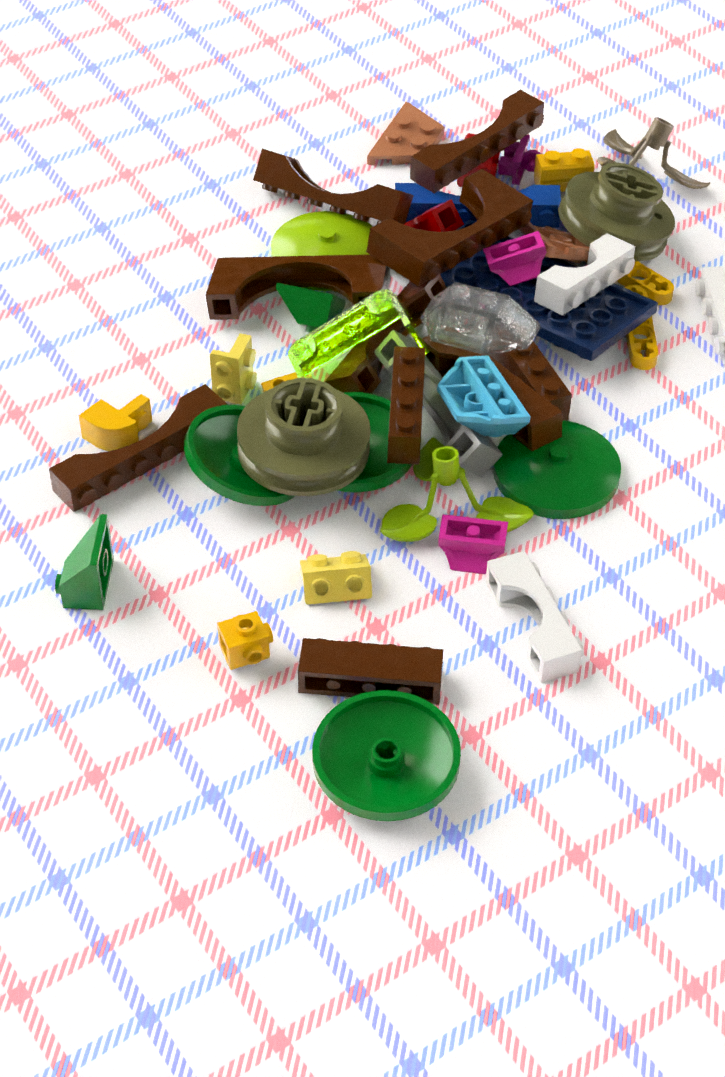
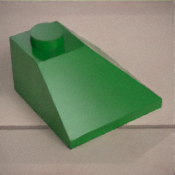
[276,283,346,335]
[55,514,114,610]

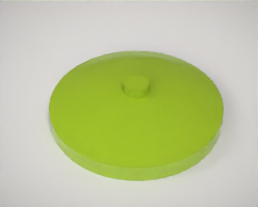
[271,211,373,291]

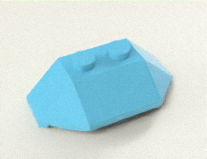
[437,355,531,437]

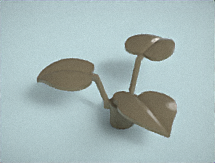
[597,117,711,189]

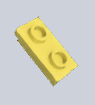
[210,333,257,405]
[299,551,372,605]

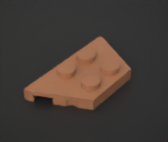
[367,102,445,165]
[519,222,590,263]

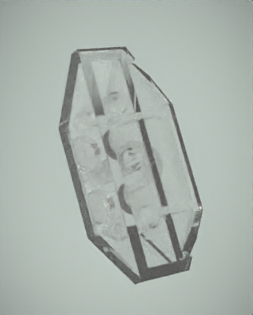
[420,282,541,355]

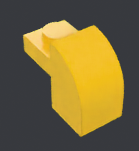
[78,394,152,451]

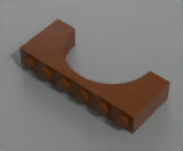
[366,169,534,287]
[205,255,391,320]

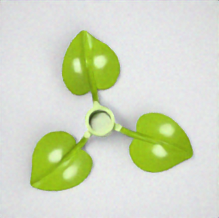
[380,437,534,542]

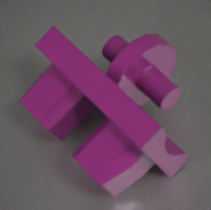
[498,135,542,185]

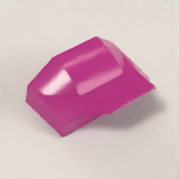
[483,231,547,286]
[438,514,508,574]

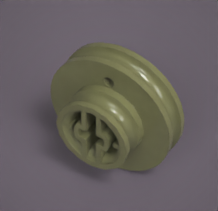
[558,162,675,261]
[237,378,370,496]

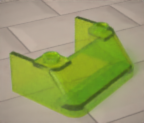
[288,289,429,379]

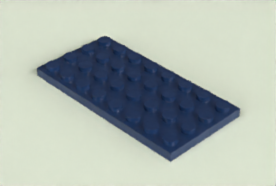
[440,219,658,361]

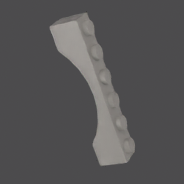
[374,330,503,477]

